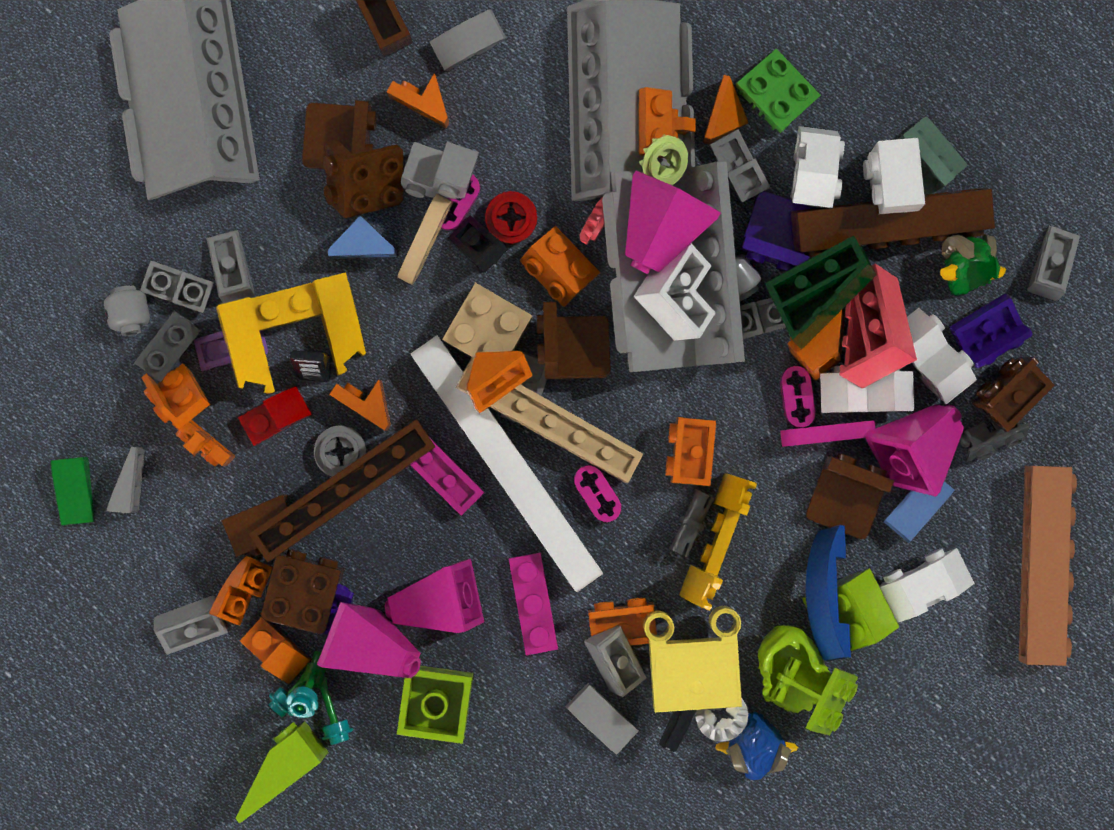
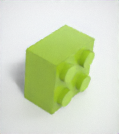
[397,666,474,744]

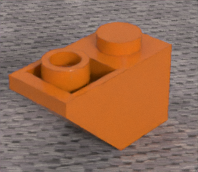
[787,309,845,381]

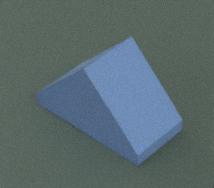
[328,216,397,259]

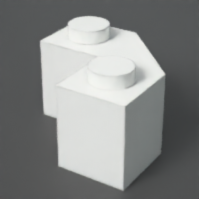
[791,126,845,208]
[907,308,977,404]
[820,366,914,413]
[879,548,975,623]

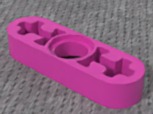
[780,420,876,447]

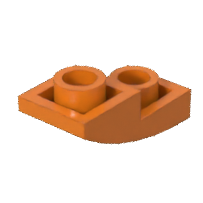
[209,556,273,626]

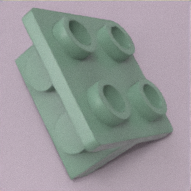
[899,117,967,195]

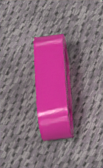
[441,174,480,231]
[780,366,816,428]
[574,465,621,522]

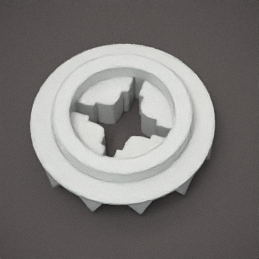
[695,698,748,742]

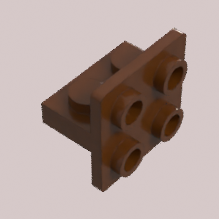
[972,357,1055,432]

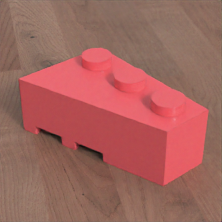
[839,263,917,389]

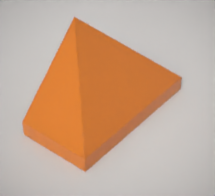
[702,75,749,144]
[467,351,533,413]

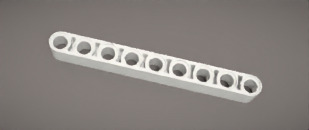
[410,335,603,592]

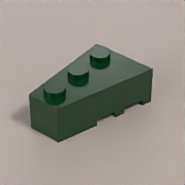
[765,236,876,350]

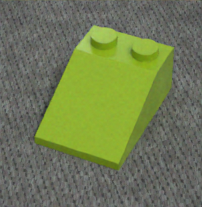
[235,721,328,824]

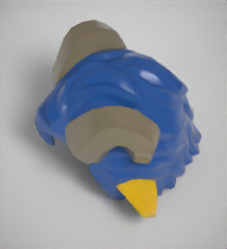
[715,711,798,781]

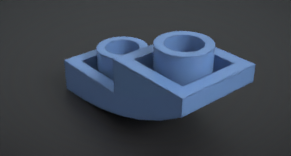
[884,481,955,543]

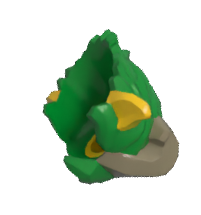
[940,234,1006,296]

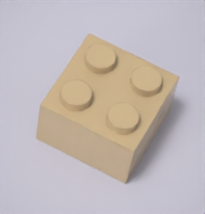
[442,282,533,358]

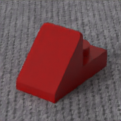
[238,386,312,446]

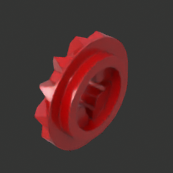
[485,191,537,244]

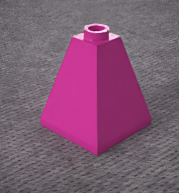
[625,170,721,274]
[864,404,964,497]
[385,559,484,633]
[317,602,421,678]

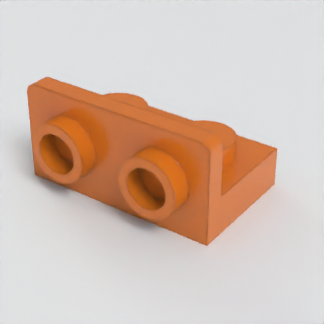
[141,363,210,429]

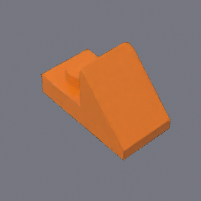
[387,74,449,128]
[329,380,391,431]
[240,617,311,684]

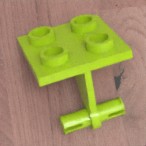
[770,656,858,736]

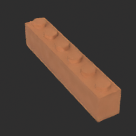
[1019,466,1077,666]

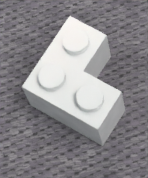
[863,138,925,214]
[634,243,716,341]

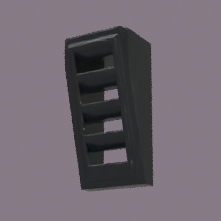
[290,350,332,382]

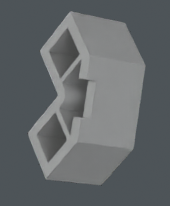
[401,142,479,199]

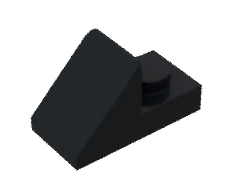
[448,215,508,272]

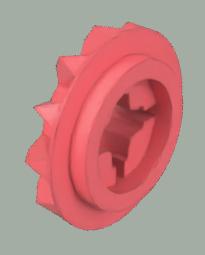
[580,197,604,245]

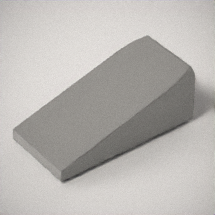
[1027,225,1080,301]
[206,230,255,304]
[106,447,145,513]

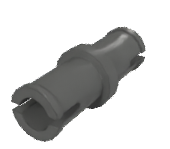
[669,490,715,558]

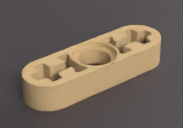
[397,194,452,285]

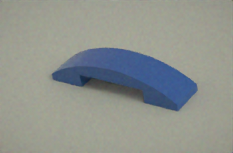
[806,525,851,661]

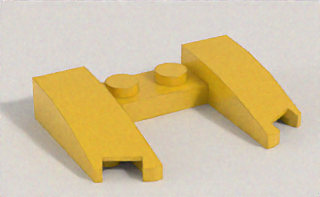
[216,272,366,394]
[679,473,757,611]

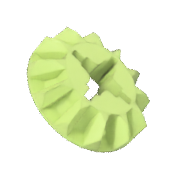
[639,134,688,185]

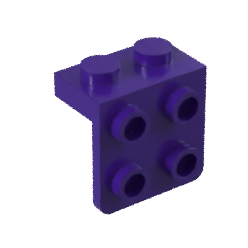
[739,191,813,272]

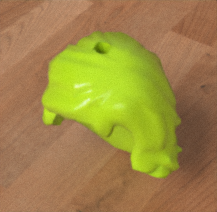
[758,625,831,713]

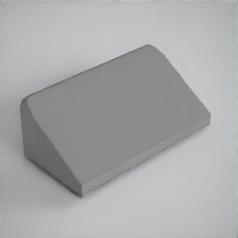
[153,596,228,655]
[584,626,647,697]

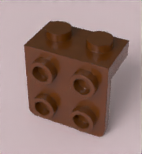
[302,100,377,170]
[323,140,403,218]
[537,302,611,379]
[806,453,894,539]
[261,549,345,634]

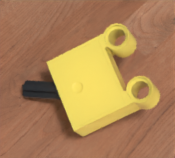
[643,606,742,752]

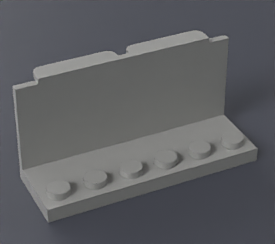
[109,0,260,200]
[567,0,695,201]
[602,162,745,372]

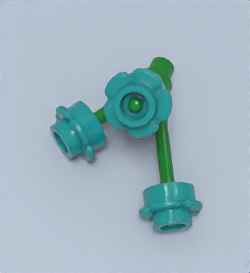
[268,651,353,745]

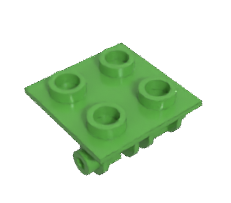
[735,49,821,133]

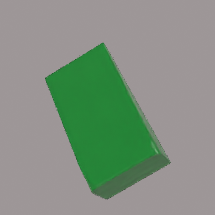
[51,457,95,525]

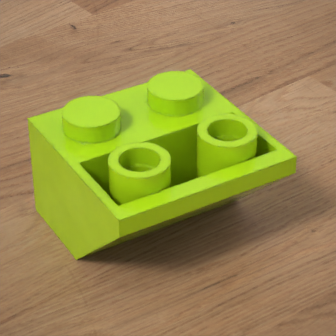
[802,568,899,651]

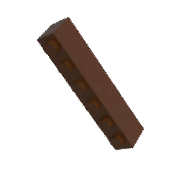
[790,188,995,257]
[248,419,435,562]

